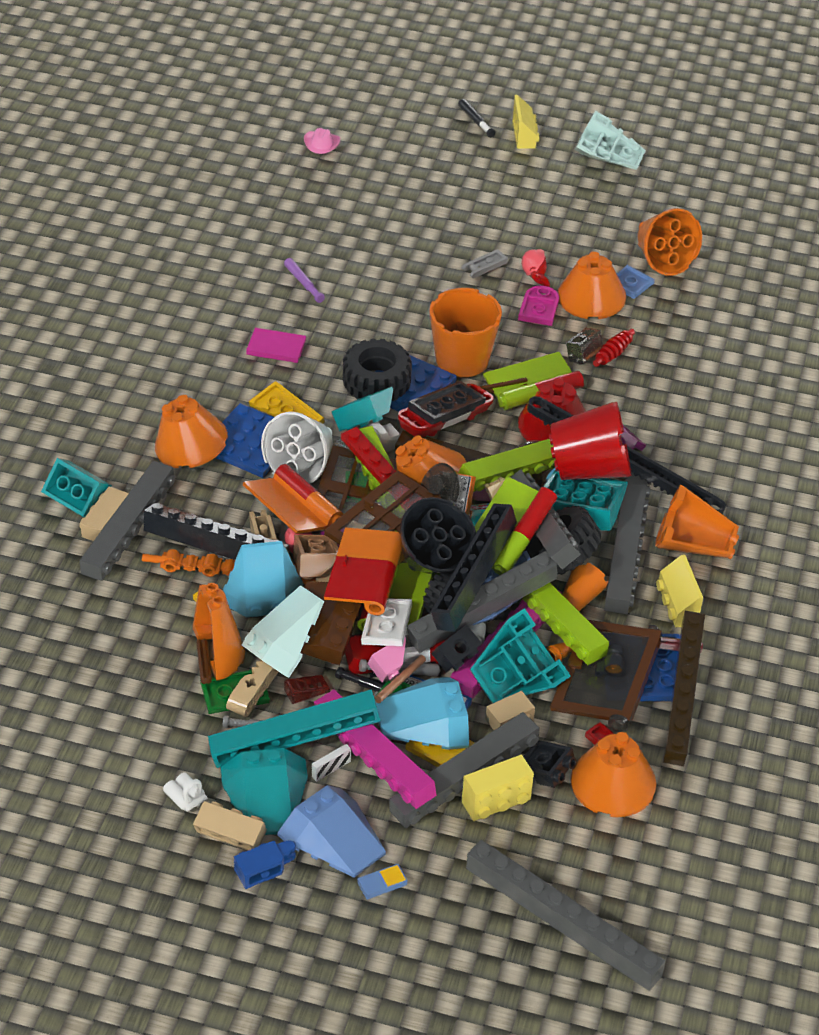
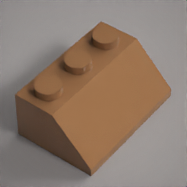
[293,535,339,579]

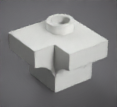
[366,421,400,453]

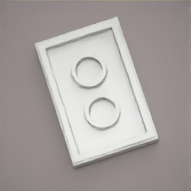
[361,599,412,646]

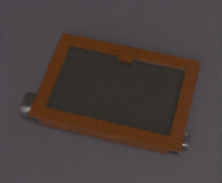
[550,619,663,732]

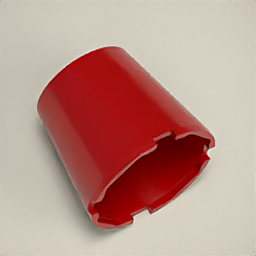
[549,402,632,480]

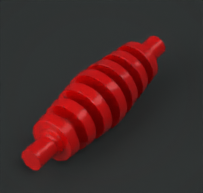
[593,328,635,367]

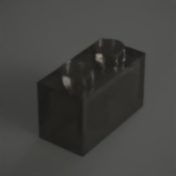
[566,327,603,364]

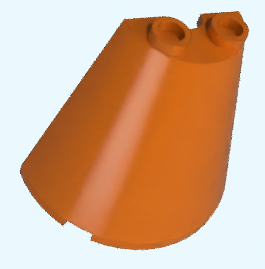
[655,485,739,559]
[193,583,245,681]

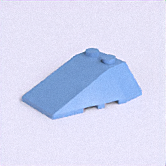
[277,785,386,877]

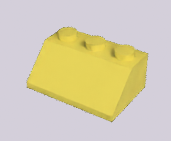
[513,95,539,149]
[656,555,703,628]

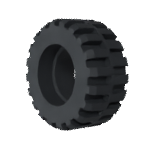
[343,338,412,401]
[524,506,601,575]

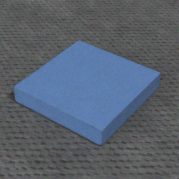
[617,265,655,299]

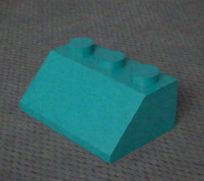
[331,387,393,431]
[41,458,112,517]

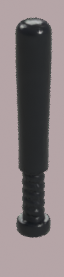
[335,667,385,692]

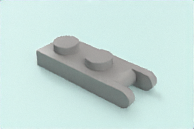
[462,249,508,278]

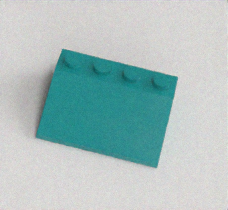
[544,470,628,531]

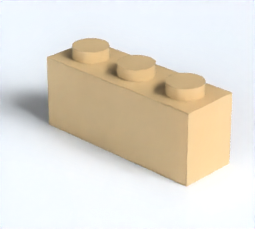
[80,487,129,541]
[193,801,267,851]

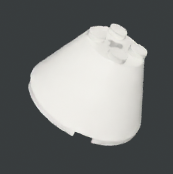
[261,412,333,483]

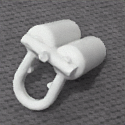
[163,772,208,812]

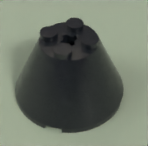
[400,497,476,573]

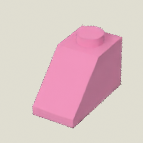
[367,637,406,683]

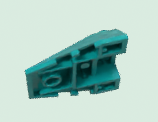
[470,608,571,704]
[221,748,308,835]

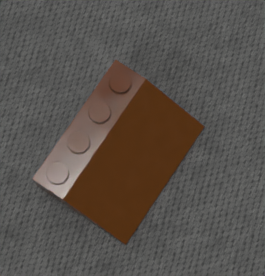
[300,581,363,666]

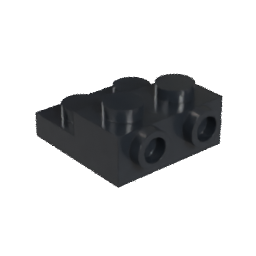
[523,740,576,788]

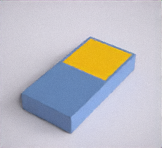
[357,864,408,900]

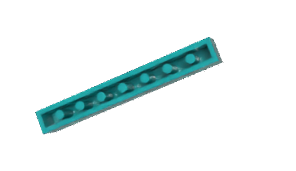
[208,689,381,768]

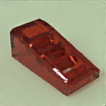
[284,675,330,704]

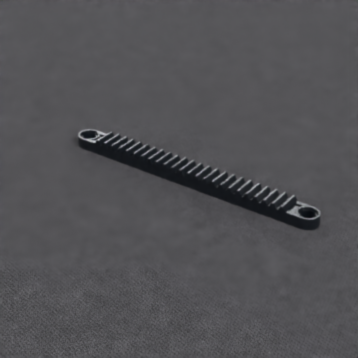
[527,396,726,515]

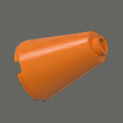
[562,562,609,611]

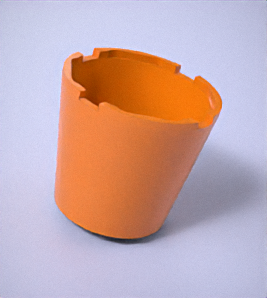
[430,288,502,377]

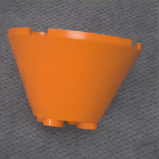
[638,208,702,276]
[558,252,626,319]
[155,395,228,468]
[395,435,467,499]
[571,732,656,817]

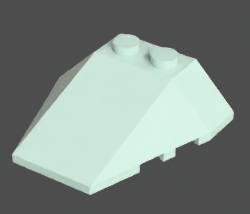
[575,110,646,170]
[242,585,324,678]

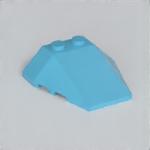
[223,541,303,617]
[376,677,469,750]

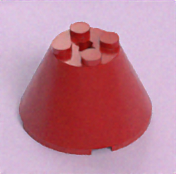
[518,378,586,444]

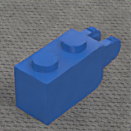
[234,840,296,889]

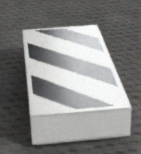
[312,744,351,782]

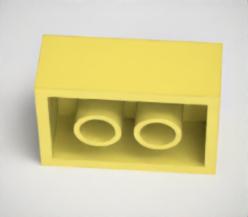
[462,755,534,821]

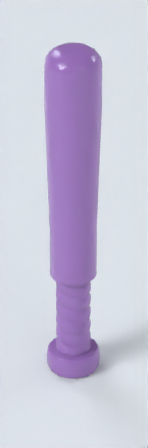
[284,258,325,303]

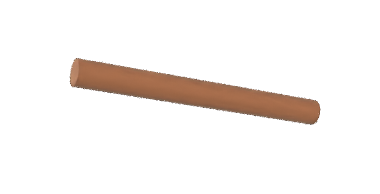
[374,655,426,703]

